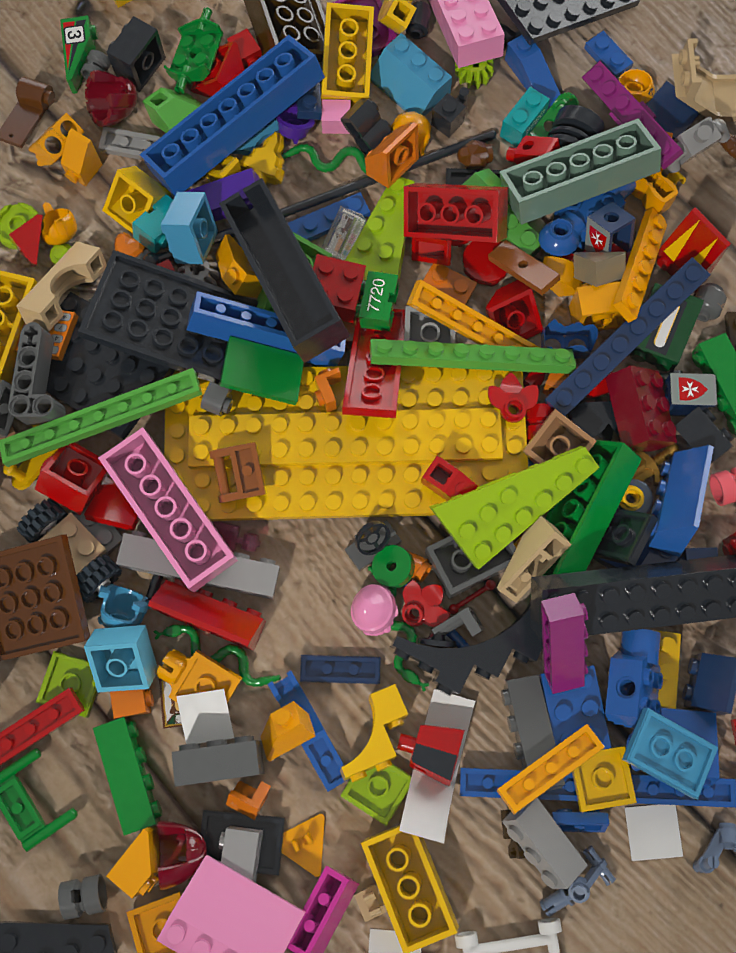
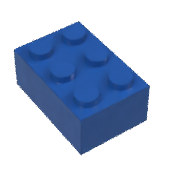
[539,665,611,750]

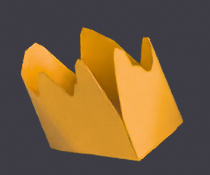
[28,113,84,166]

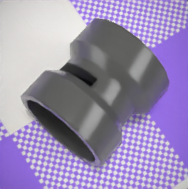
[80,50,111,80]

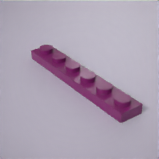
[582,61,684,170]

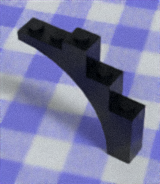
[390,601,543,696]

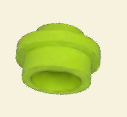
[50,243,71,264]

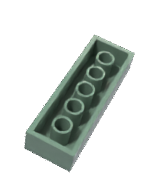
[500,118,661,225]

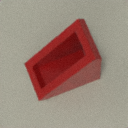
[9,214,43,267]
[411,237,451,266]

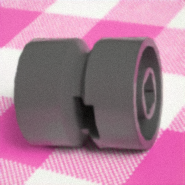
[58,874,107,920]

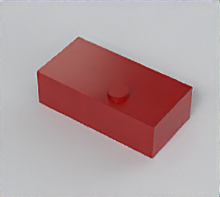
[404,183,508,243]

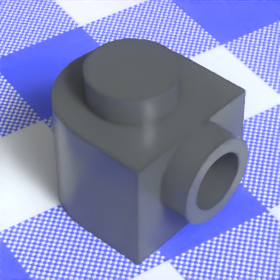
[201,381,234,417]

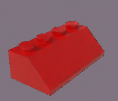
[148,578,266,651]

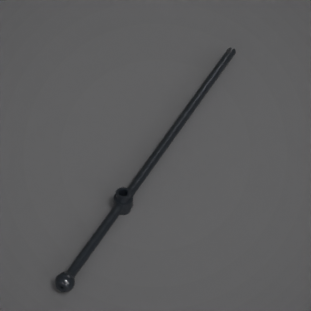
[143,130,497,265]

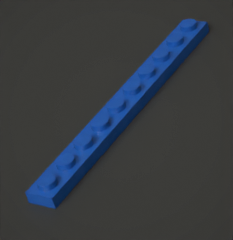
[459,768,736,808]

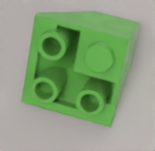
[143,87,202,133]

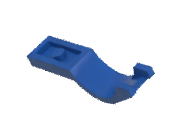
[268,670,349,792]

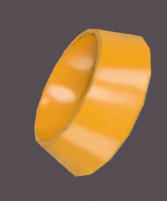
[618,69,655,103]

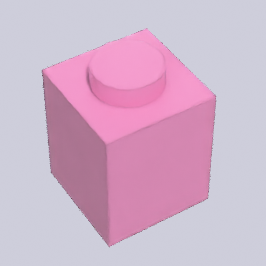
[321,99,351,134]

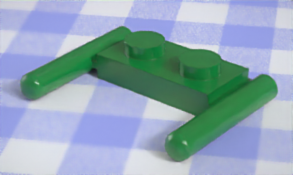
[0,748,78,852]

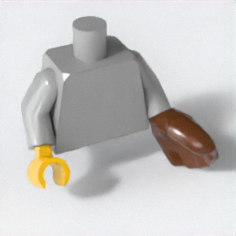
[667,116,736,188]

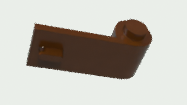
[0,76,55,148]

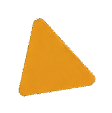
[282,814,325,877]

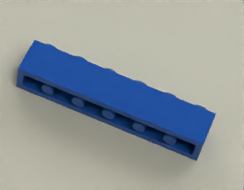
[187,291,346,367]

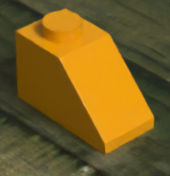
[61,128,102,186]
[260,701,316,762]

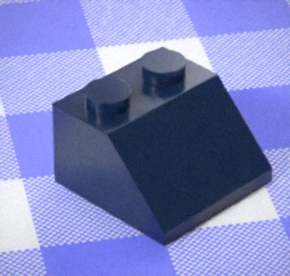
[682,653,736,716]

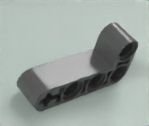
[8,322,66,425]

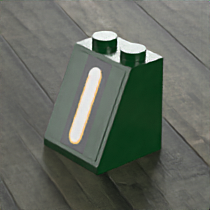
[628,283,704,371]

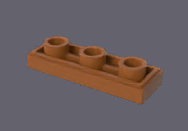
[488,240,560,295]

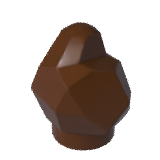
[457,140,493,169]

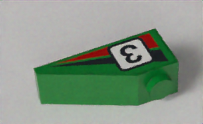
[60,15,98,94]

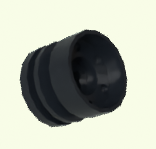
[547,105,605,148]

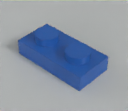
[584,30,634,78]
[551,808,610,832]

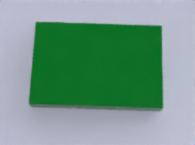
[220,336,304,405]

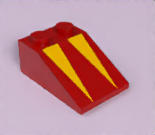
[656,207,731,276]

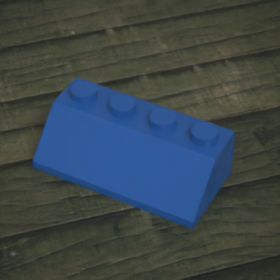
[649,445,714,557]

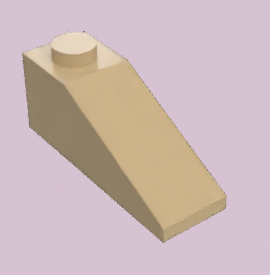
[497,516,572,603]

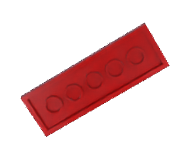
[342,309,405,418]

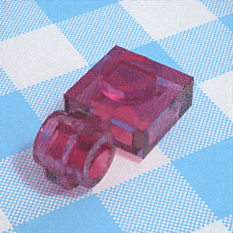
[213,521,261,552]

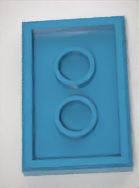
[622,708,718,800]

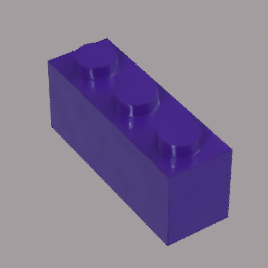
[185,168,260,222]

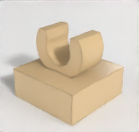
[354,884,387,922]

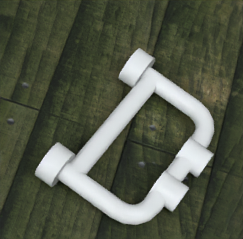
[454,918,562,953]

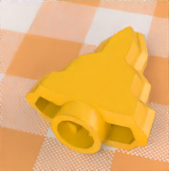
[240,131,285,185]

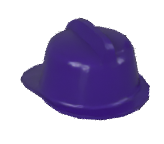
[276,102,315,144]

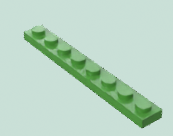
[369,339,577,374]
[0,368,203,467]

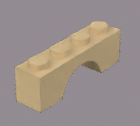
[17,242,107,332]

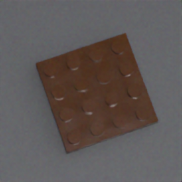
[0,534,90,661]

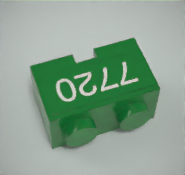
[356,271,400,332]

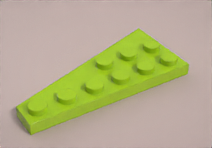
[345,177,415,311]

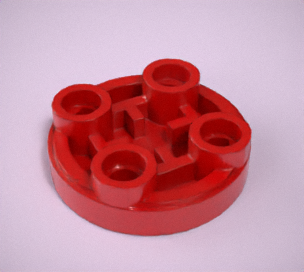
[462,241,508,286]

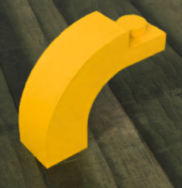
[378,0,417,34]

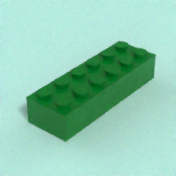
[542,440,642,576]

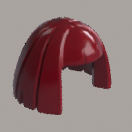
[85,70,138,127]
[157,821,207,890]

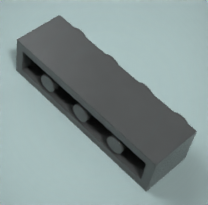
[501,675,565,791]

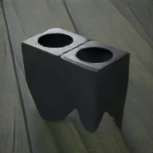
[566,401,620,442]

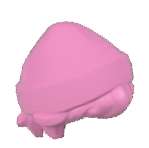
[351,584,398,636]

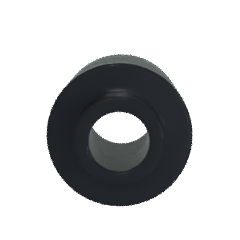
[405,1,432,39]

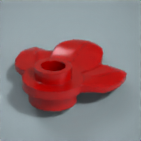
[488,373,539,423]
[402,580,450,627]

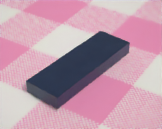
[300,655,381,684]

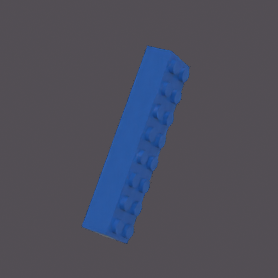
[139,35,325,196]

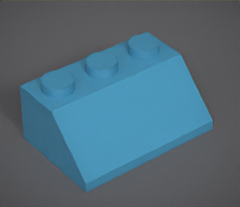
[370,33,452,117]

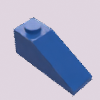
[505,35,560,110]

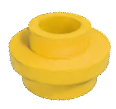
[619,485,644,511]

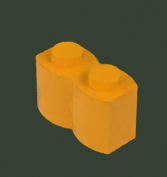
[631,171,678,214]

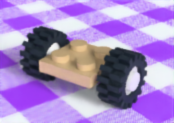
[17,498,122,603]

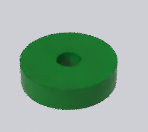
[372,545,415,589]

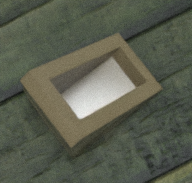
[574,252,626,287]

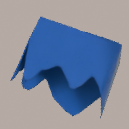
[541,319,598,359]

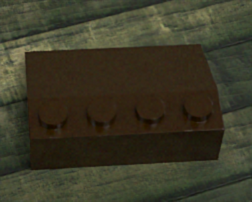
[244,0,325,62]

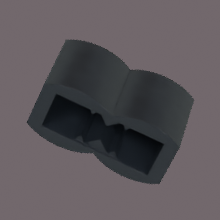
[341,99,392,156]

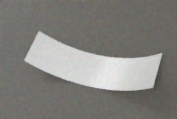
[399,689,475,844]

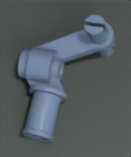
[693,823,736,874]
[540,846,616,917]

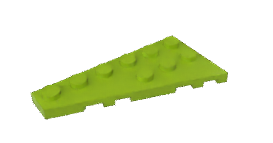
[429,446,600,570]

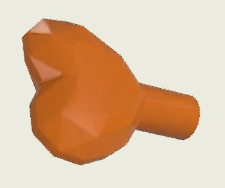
[114,232,145,257]

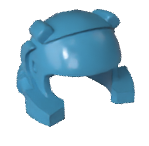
[97,584,151,628]

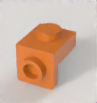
[314,368,341,412]

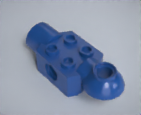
[538,181,636,256]
[605,629,663,771]

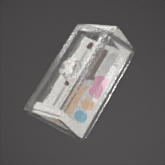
[321,206,366,260]

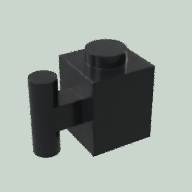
[431,87,469,138]

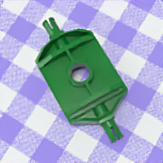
[164,7,224,94]

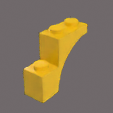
[340,684,408,783]

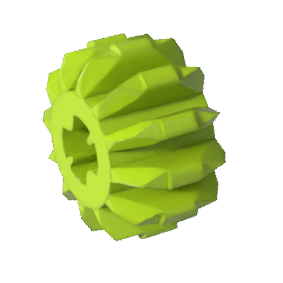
[455,59,494,89]

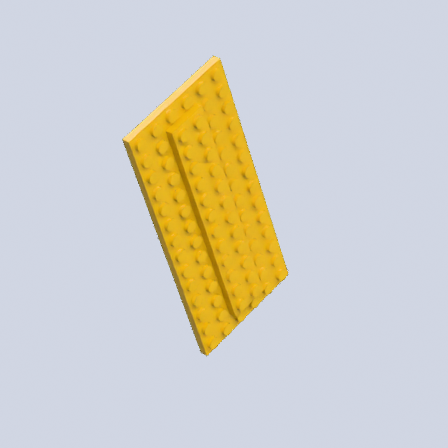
[164,366,528,521]

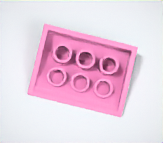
[157,855,305,953]

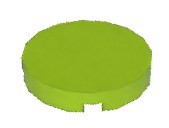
[0,203,43,250]

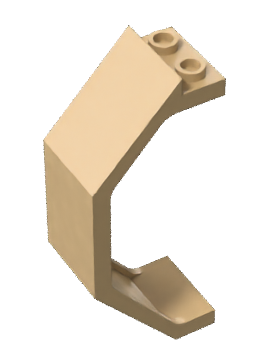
[672,38,736,122]

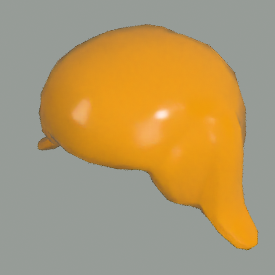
[391,111,431,156]
[41,202,77,245]

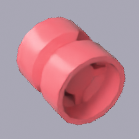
[709,467,736,506]

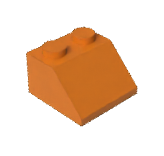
[365,122,419,188]

